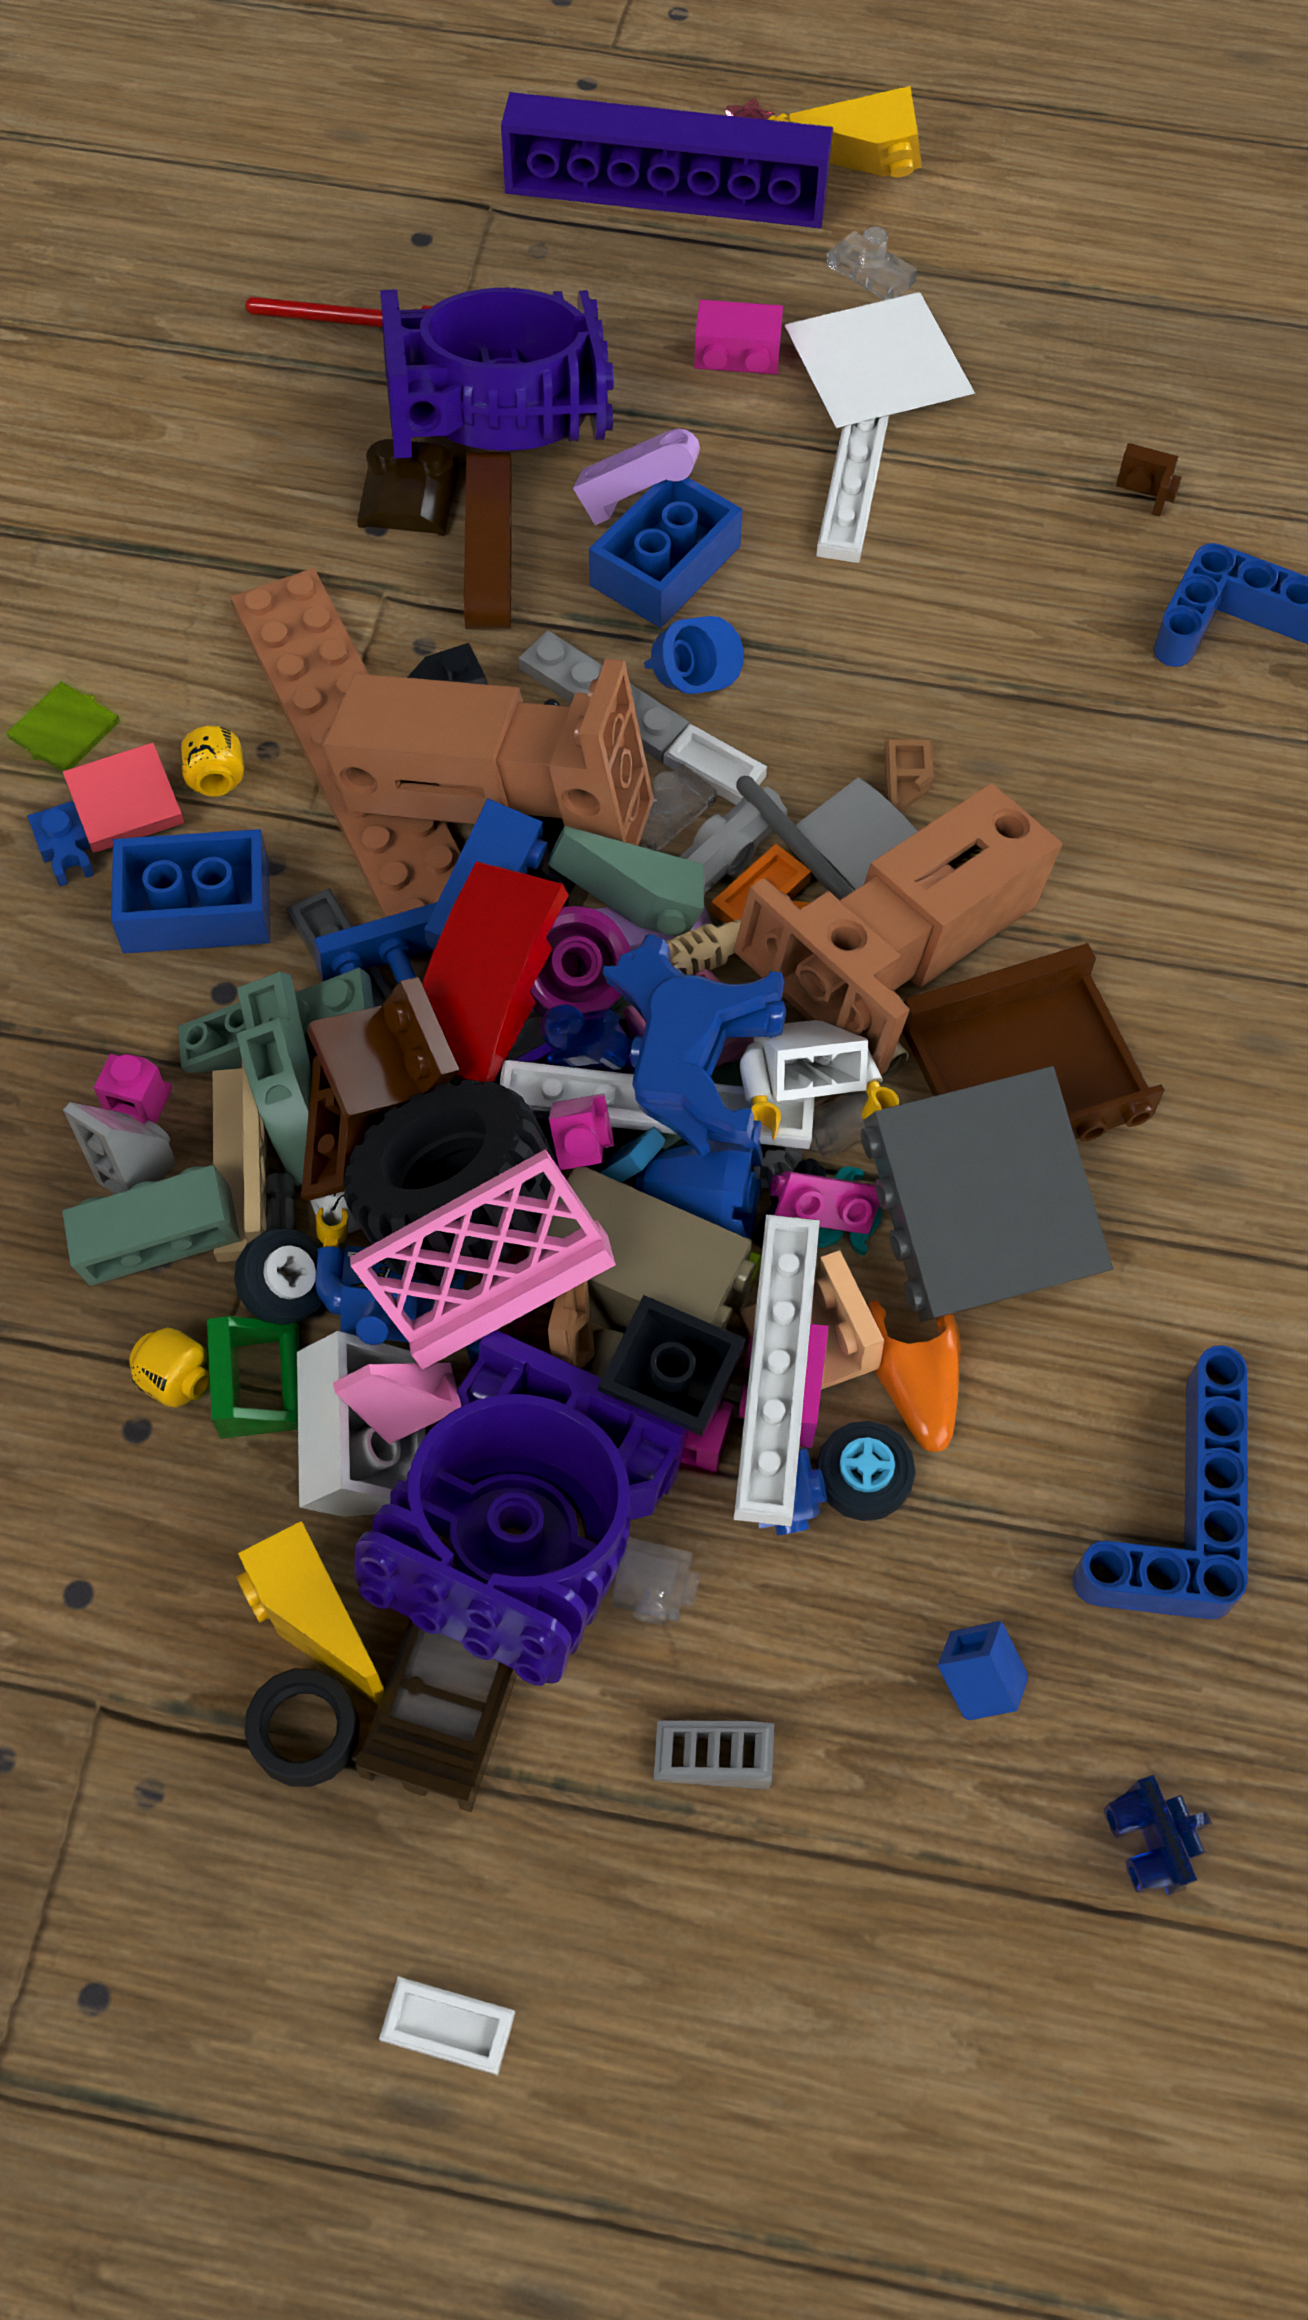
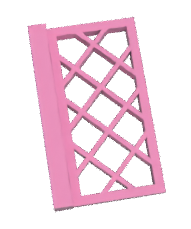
[350,1149,616,1370]

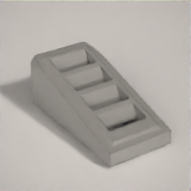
[653,1720,774,1790]

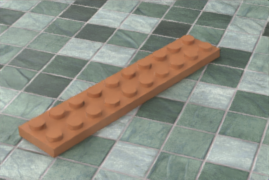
[230,568,461,918]

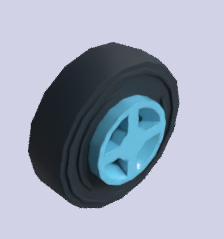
[816,1421,916,1521]

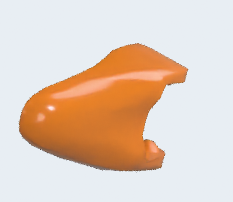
[868,1300,961,1452]

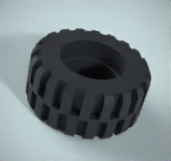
[343,1080,559,1282]

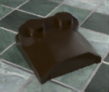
[357,439,459,536]

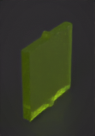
[7,681,120,773]

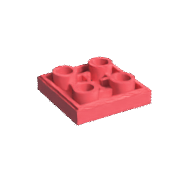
[63,743,184,853]

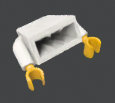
[740,1020,899,1140]

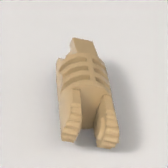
[666,919,741,975]

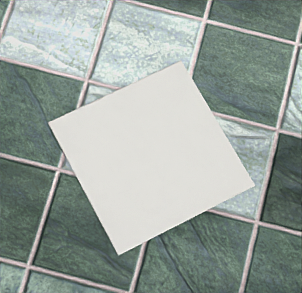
[785,292,975,428]

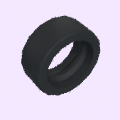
[244,1668,360,1787]

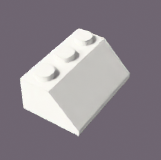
[297,1331,425,1517]

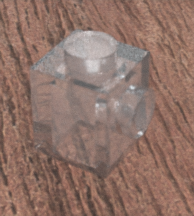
[613,1537,701,1625]

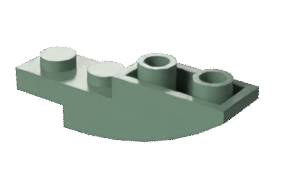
[178,967,374,1073]
[236,972,312,1187]

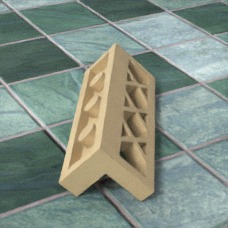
[212,1061,268,1262]

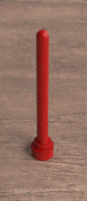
[245,297,433,327]

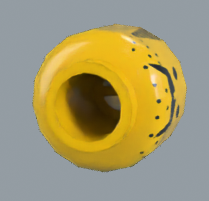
[180,725,244,797]
[129,1327,210,1408]

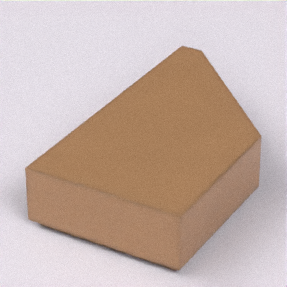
[884,739,934,813]
[548,1281,595,1369]

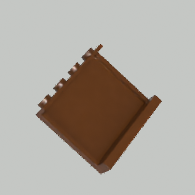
[902,943,1165,1142]

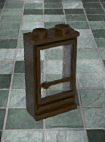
[355,1566,517,1812]

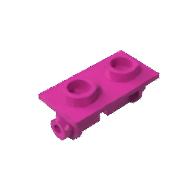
[770,1171,880,1234]

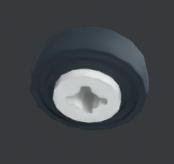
[234,1228,323,1325]

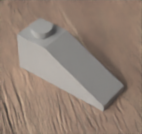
[63,1102,176,1194]

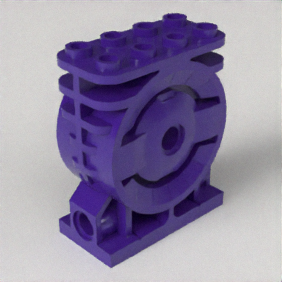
[380,288,614,458]
[354,1330,688,1686]

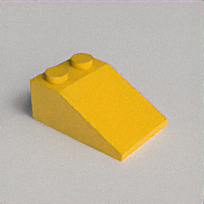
[789,86,922,178]
[236,1521,384,1706]

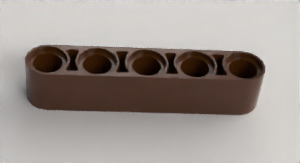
[464,452,512,630]

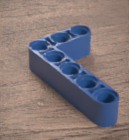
[1153,543,1308,667]
[1072,1345,1248,1619]

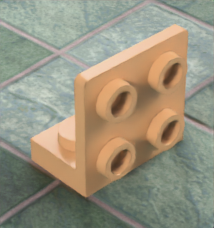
[741,1250,884,1390]

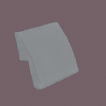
[795,777,918,891]

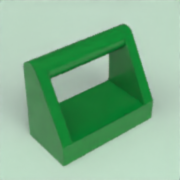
[207,1316,301,1439]

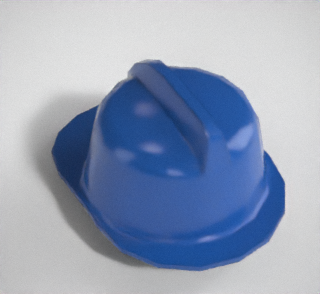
[644,616,744,694]

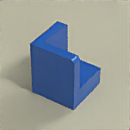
[937,1620,1028,1720]

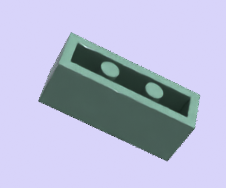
[62,1165,240,1286]

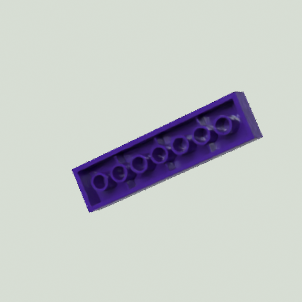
[501,92,833,229]

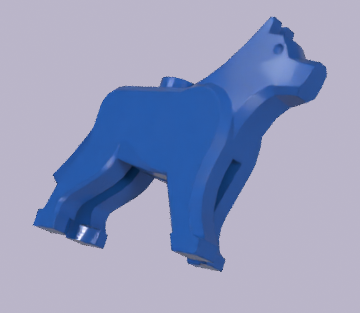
[603,934,787,1157]

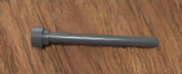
[736,776,854,900]

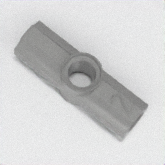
[680,786,787,894]

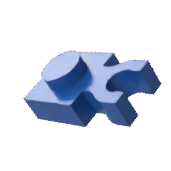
[27,801,94,887]

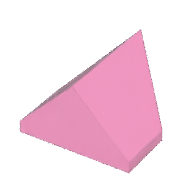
[333,1363,461,1445]

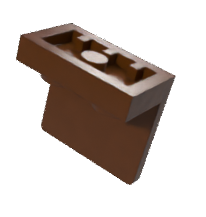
[307,977,459,1119]

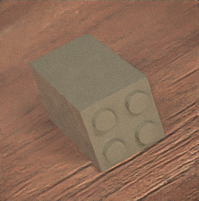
[527,1166,756,1333]

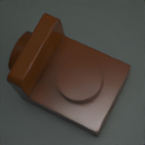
[1116,443,1182,517]

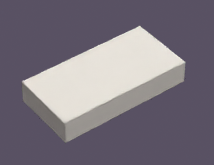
[663,724,767,805]
[379,1977,515,2076]

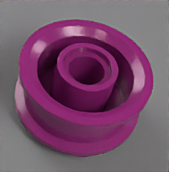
[530,906,631,1025]

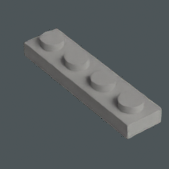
[519,630,690,762]

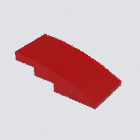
[422,861,569,1085]

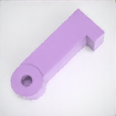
[573,428,700,525]

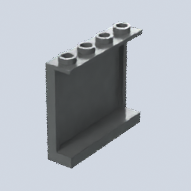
[861,1066,1113,1322]

